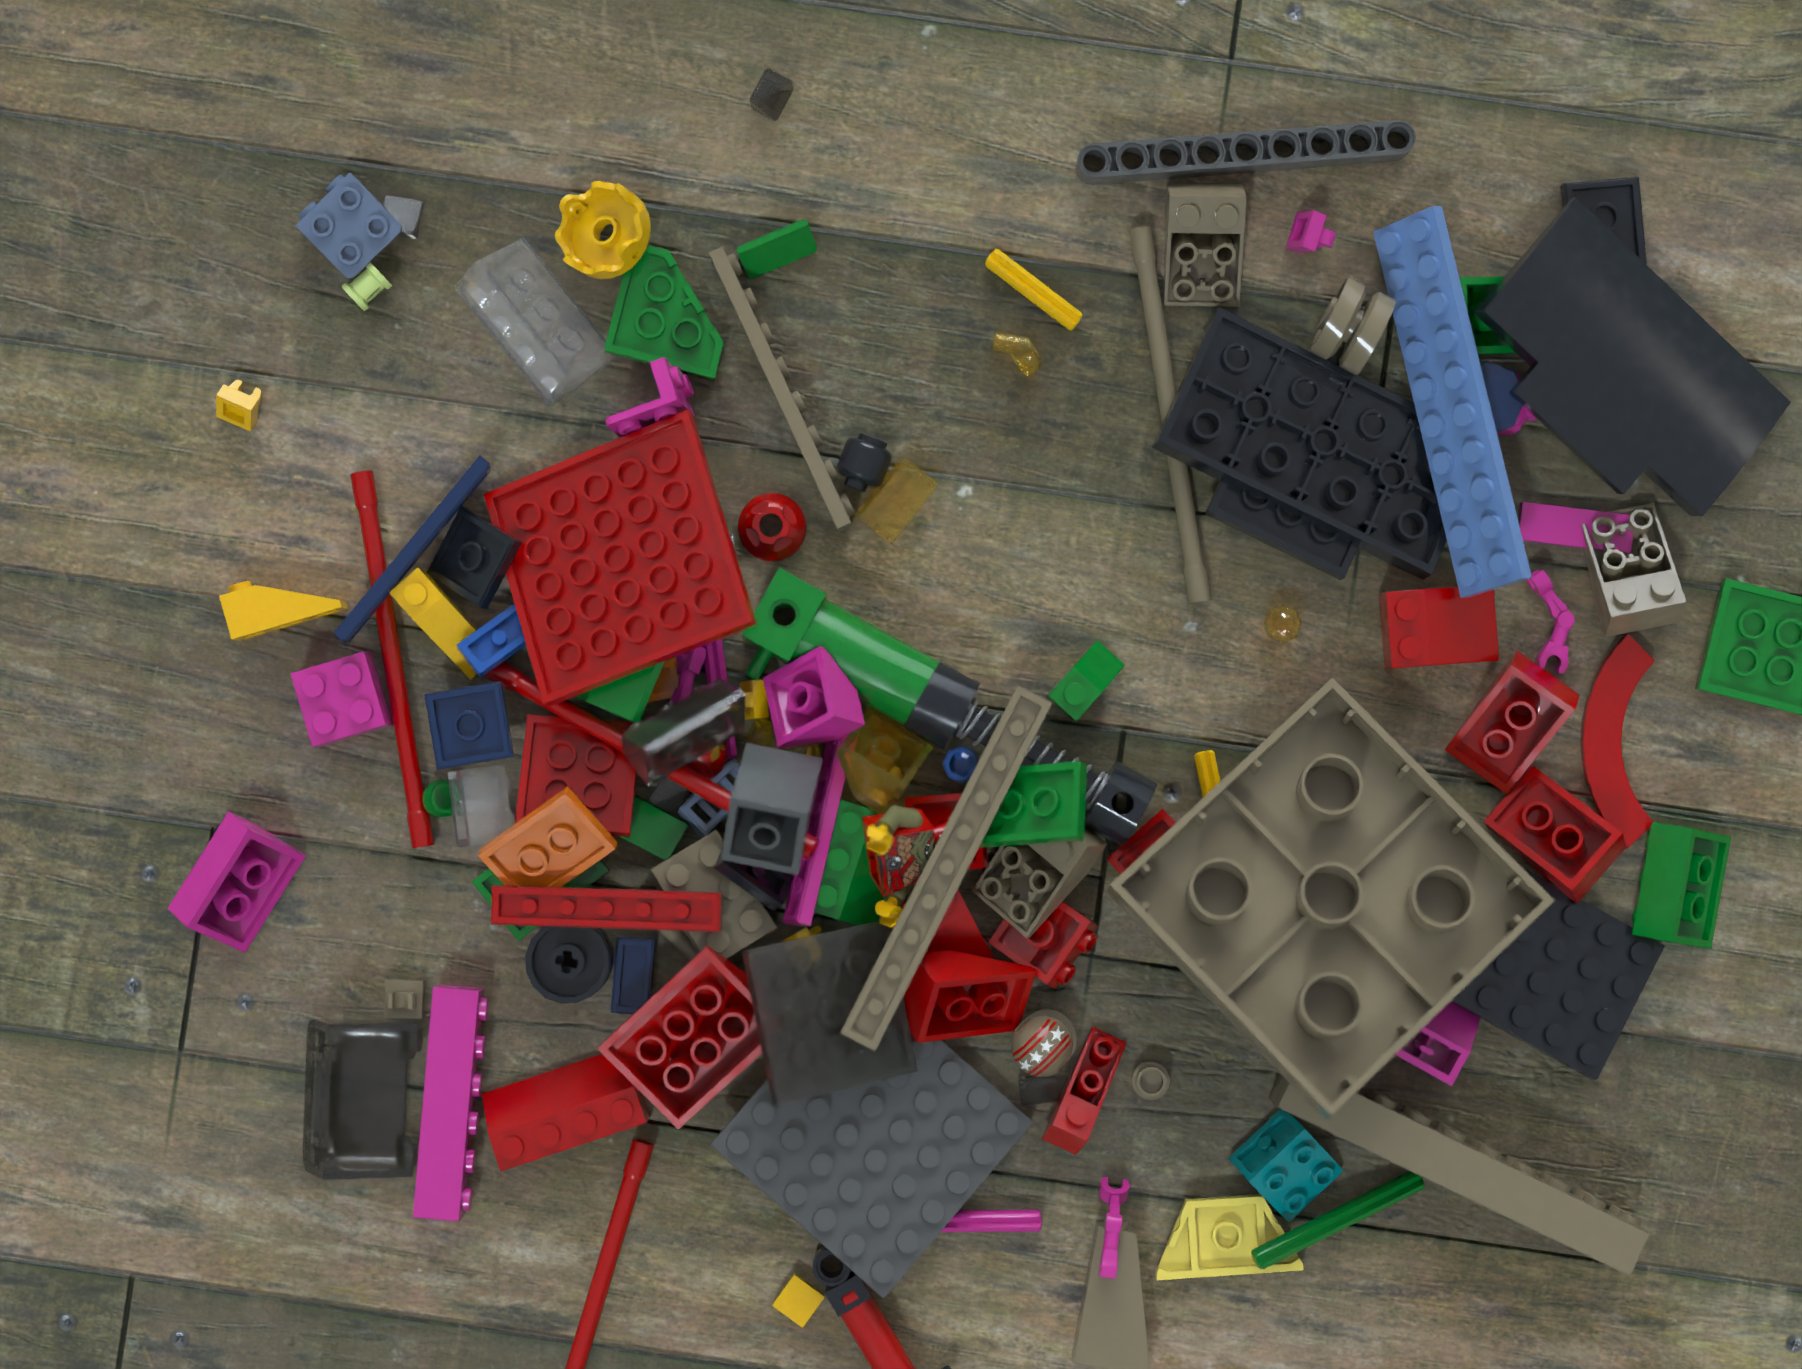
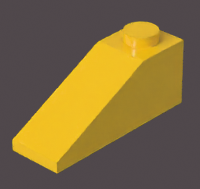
[389,567,478,680]
[219,581,349,641]

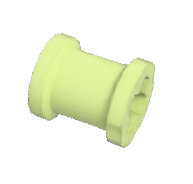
[341,262,392,311]

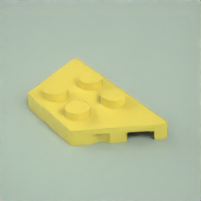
[1155,1194,1304,1280]

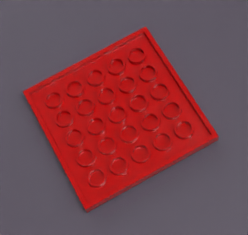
[483,410,757,706]

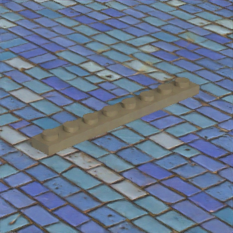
[709,246,855,532]

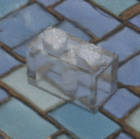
[447,765,515,848]

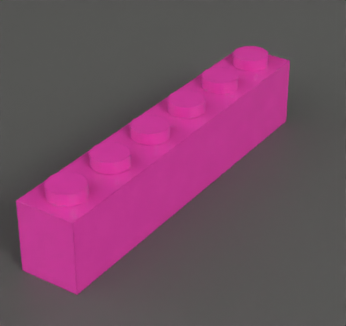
[413,984,489,1221]

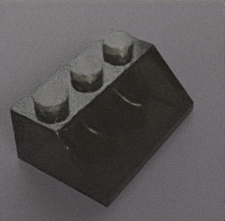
[622,678,745,787]

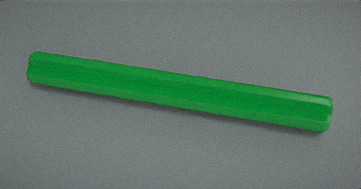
[1251,1171,1425,1269]

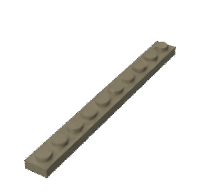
[841,685,1052,1051]

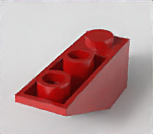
[1042,1027,1127,1155]

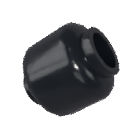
[837,433,892,493]

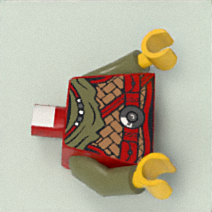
[862,805,948,928]

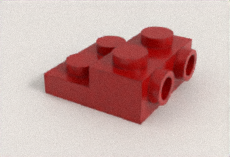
[988,901,1098,989]

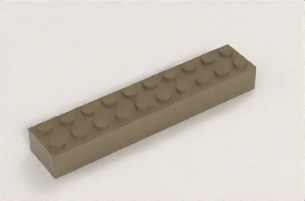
[1269,1074,1650,1276]

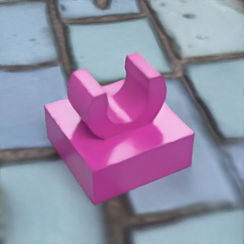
[1285,210,1336,254]

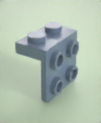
[295,173,402,278]

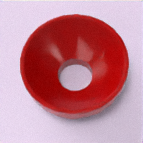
[738,493,807,562]

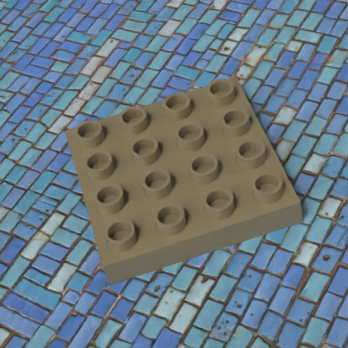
[1107,677,1555,1120]

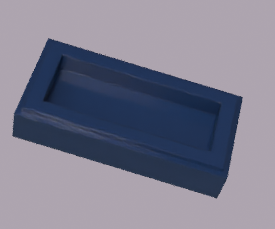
[611,936,656,1015]

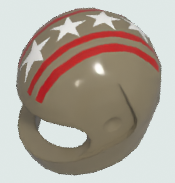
[1011,1009,1076,1078]

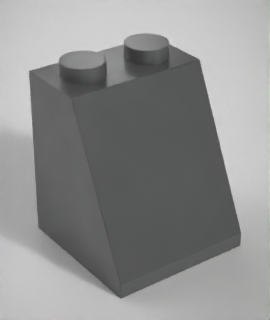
[721,743,823,875]

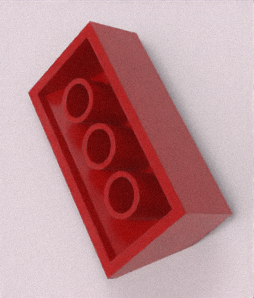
[482,1053,650,1172]

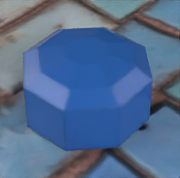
[942,745,979,783]

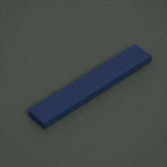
[334,456,491,645]

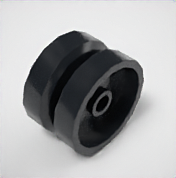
[525,926,614,1004]

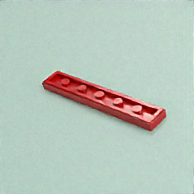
[491,885,723,932]

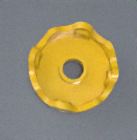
[555,181,651,279]

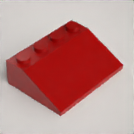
[597,945,792,1130]

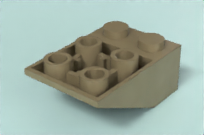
[1163,182,1247,307]
[1581,503,1687,637]
[972,826,1107,938]

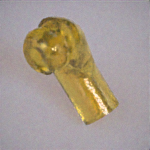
[992,331,1041,376]

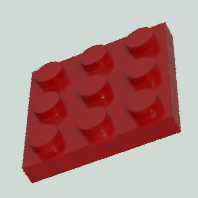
[515,714,642,837]

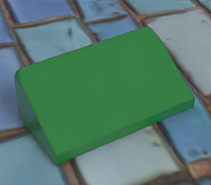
[736,219,817,279]
[619,795,689,861]

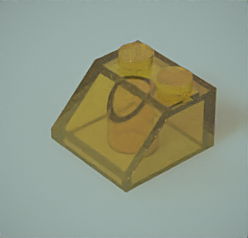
[836,706,934,814]

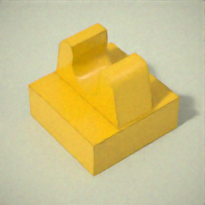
[216,380,261,432]
[725,680,769,720]

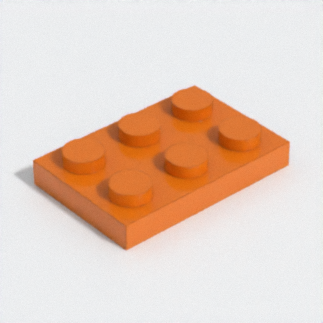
[478,787,617,887]

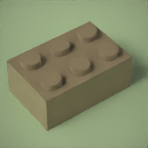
[648,830,777,960]

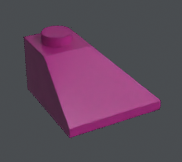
[763,647,865,749]

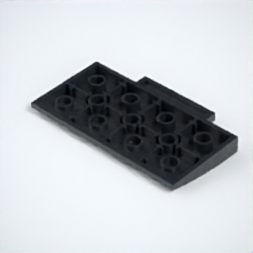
[1474,197,1791,516]
[1152,307,1447,580]

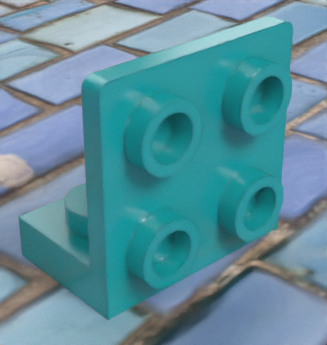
[1228,1109,1343,1222]

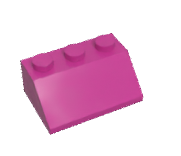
[168,811,306,952]

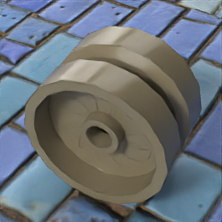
[1309,276,1396,376]

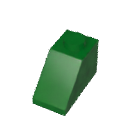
[1046,640,1125,721]

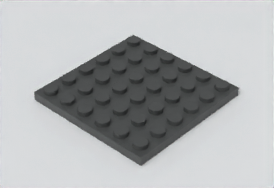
[710,970,1033,1299]

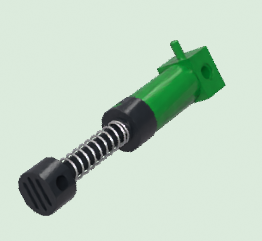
[742,567,1157,846]

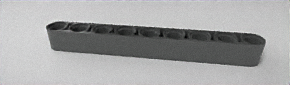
[1075,120,1416,185]

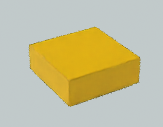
[772,1273,825,1328]

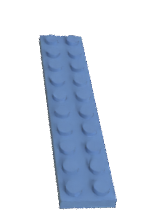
[1373,206,1532,598]

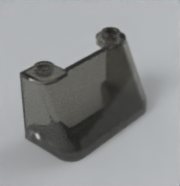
[303,1019,423,1180]

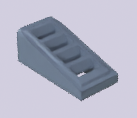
[677,758,740,839]

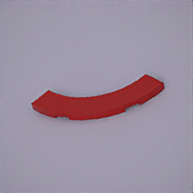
[1580,634,1655,849]

